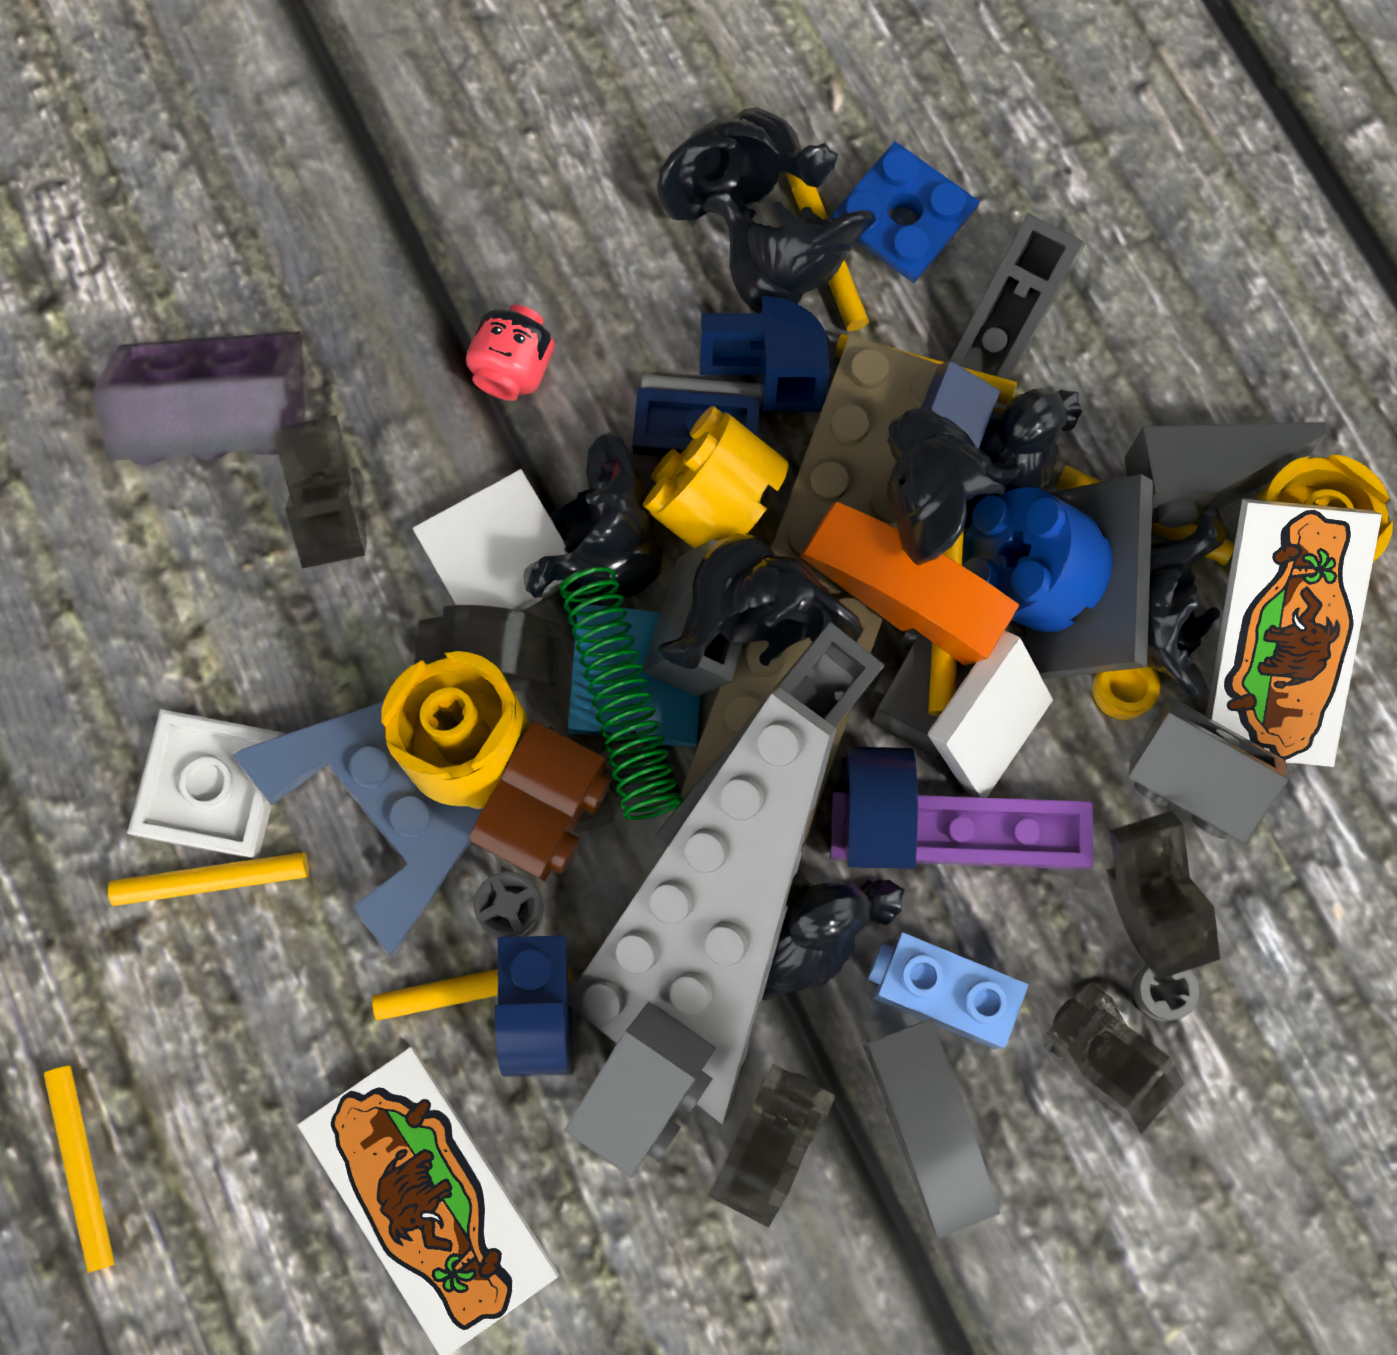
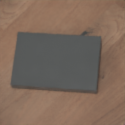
[1025,474,1153,679]

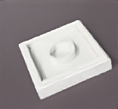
[412,469,574,637]
[928,630,1053,798]
[127,709,285,859]

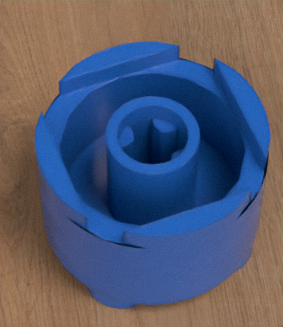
[962,487,1113,632]

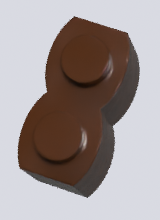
[468,720,612,882]

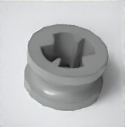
[1132,960,1200,1022]

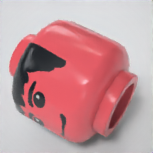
[466,305,555,401]

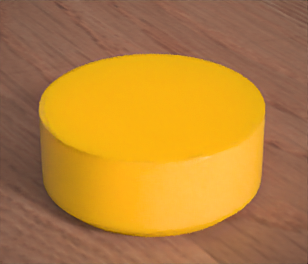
[1092,666,1160,720]

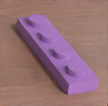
[829,792,1094,870]

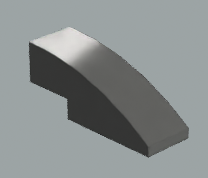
[863,1018,1000,1239]

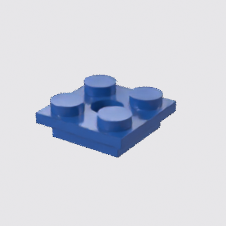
[829,141,980,284]

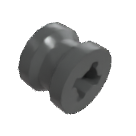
[473,871,544,938]

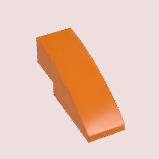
[799,502,1019,666]

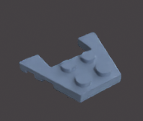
[233,701,483,957]

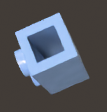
[867,932,1029,1050]

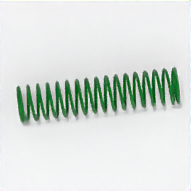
[559,567,683,820]

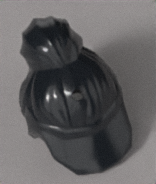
[657,107,838,220]
[700,190,876,314]
[964,388,1083,528]
[887,408,1021,565]
[523,432,663,598]
[1147,504,1227,700]
[657,534,863,669]
[762,879,905,1000]

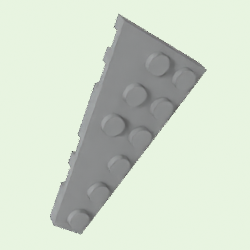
[568,687,837,1125]

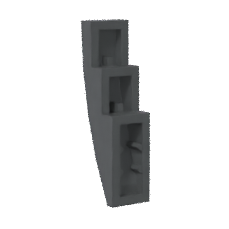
[656,622,885,845]

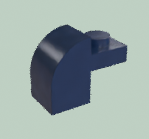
[699,296,830,412]
[840,747,918,869]
[495,935,573,1077]

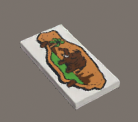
[1206,499,1382,767]
[297,1047,560,1355]

